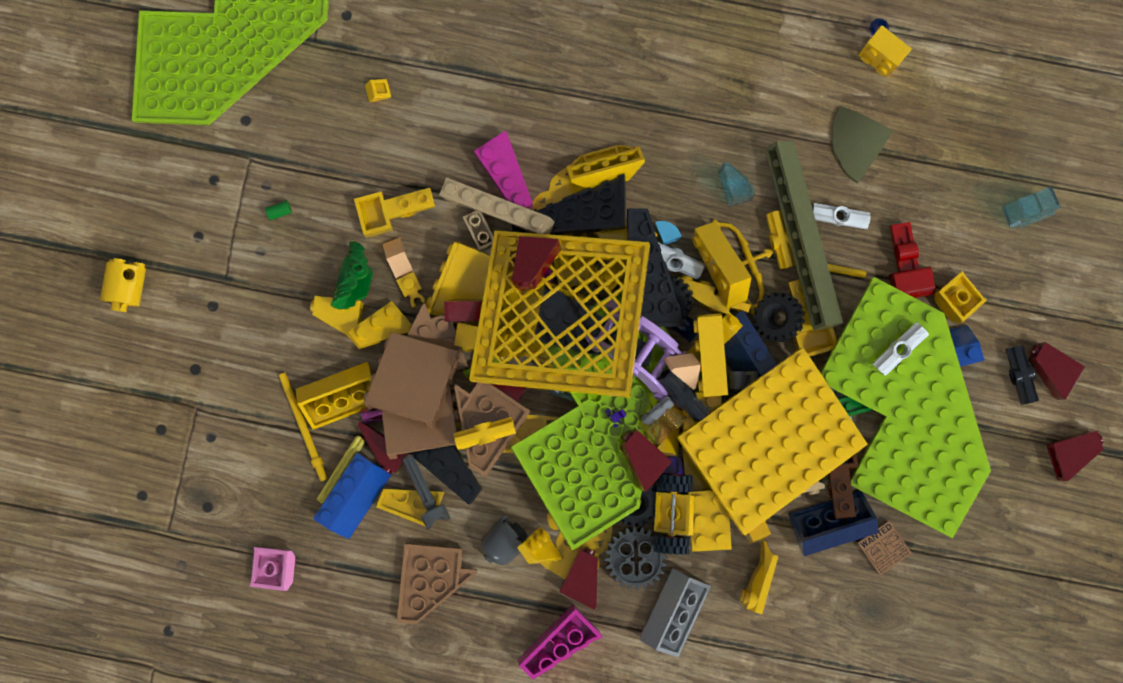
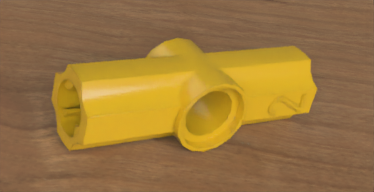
[766,210,796,270]
[453,417,516,450]

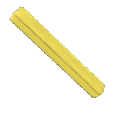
[317,436,366,504]

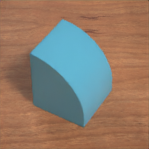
[654,221,681,245]

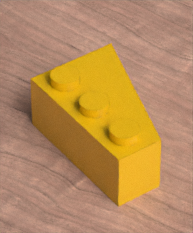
[454,322,527,360]

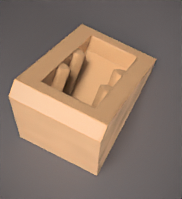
[382,237,414,279]
[664,353,700,390]

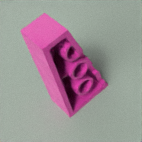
[474,130,533,209]

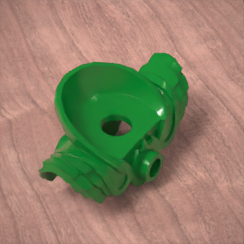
[331,241,373,310]

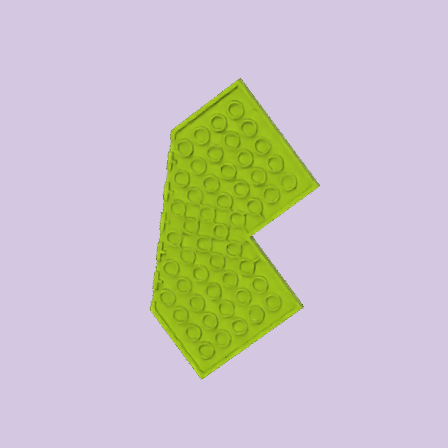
[132,0,329,126]
[820,277,991,538]
[510,291,672,550]

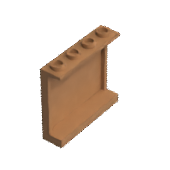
[364,332,460,429]
[382,378,461,460]

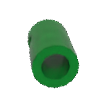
[265,200,292,221]

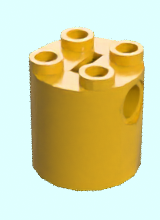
[100,258,146,312]

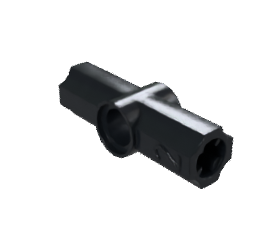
[1005,345,1039,405]
[658,369,709,422]

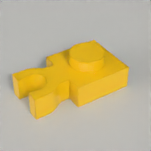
[396,272,426,309]

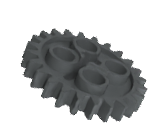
[604,527,668,591]

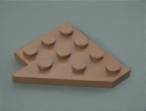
[407,302,468,371]
[397,543,478,624]

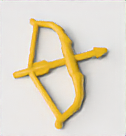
[712,219,774,315]

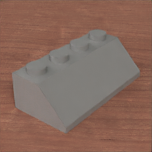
[639,568,711,657]

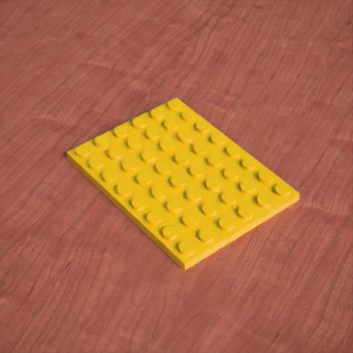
[677,348,868,536]

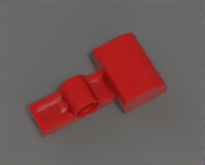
[889,222,935,298]

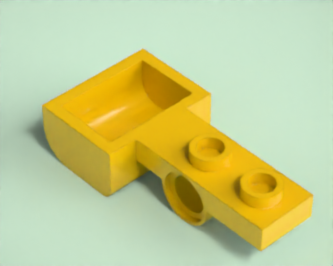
[354,188,436,237]
[787,279,837,357]

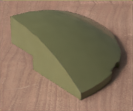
[831,106,893,183]

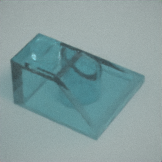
[718,162,755,207]

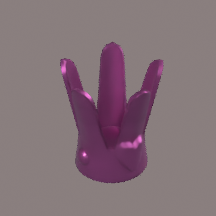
[357,408,383,424]

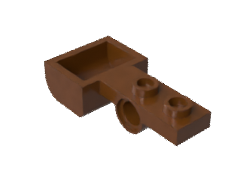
[828,454,858,519]

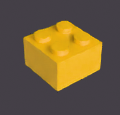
[858,25,912,78]

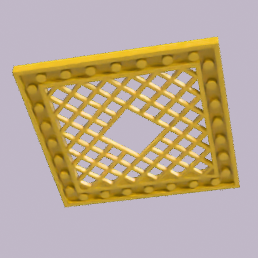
[469,231,650,398]

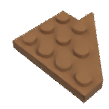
[454,383,530,477]

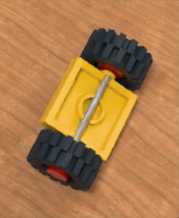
[653,473,694,555]

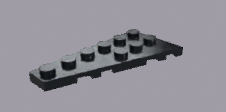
[512,174,626,235]
[627,208,686,327]
[535,285,652,367]
[409,445,482,505]

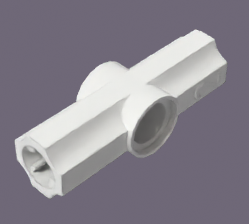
[812,203,871,230]
[658,242,705,279]
[872,322,929,376]

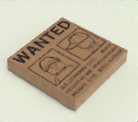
[856,520,912,575]

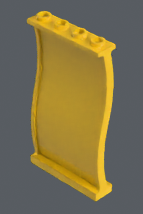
[426,241,584,368]

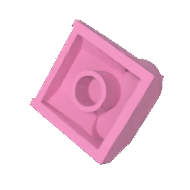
[250,547,295,591]

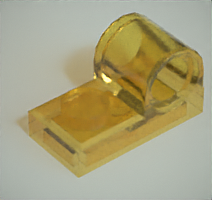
[643,405,687,446]

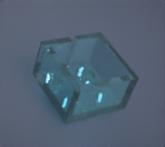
[1002,186,1061,229]

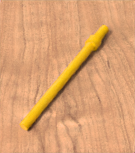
[278,373,328,482]

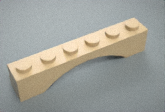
[439,177,554,235]

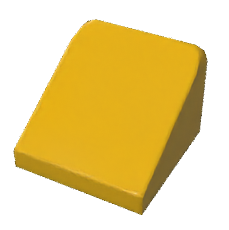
[365,79,391,102]

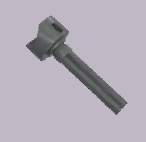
[402,455,451,530]

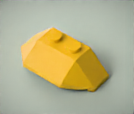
[566,145,645,189]

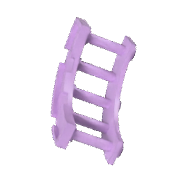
[585,300,687,402]

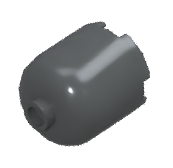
[481,515,528,565]

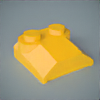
[934,271,987,324]

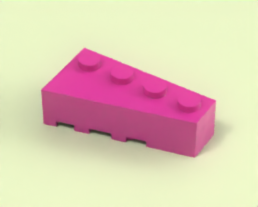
[517,604,603,679]

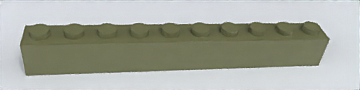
[765,141,843,331]

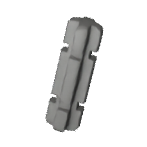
[641,396,675,426]

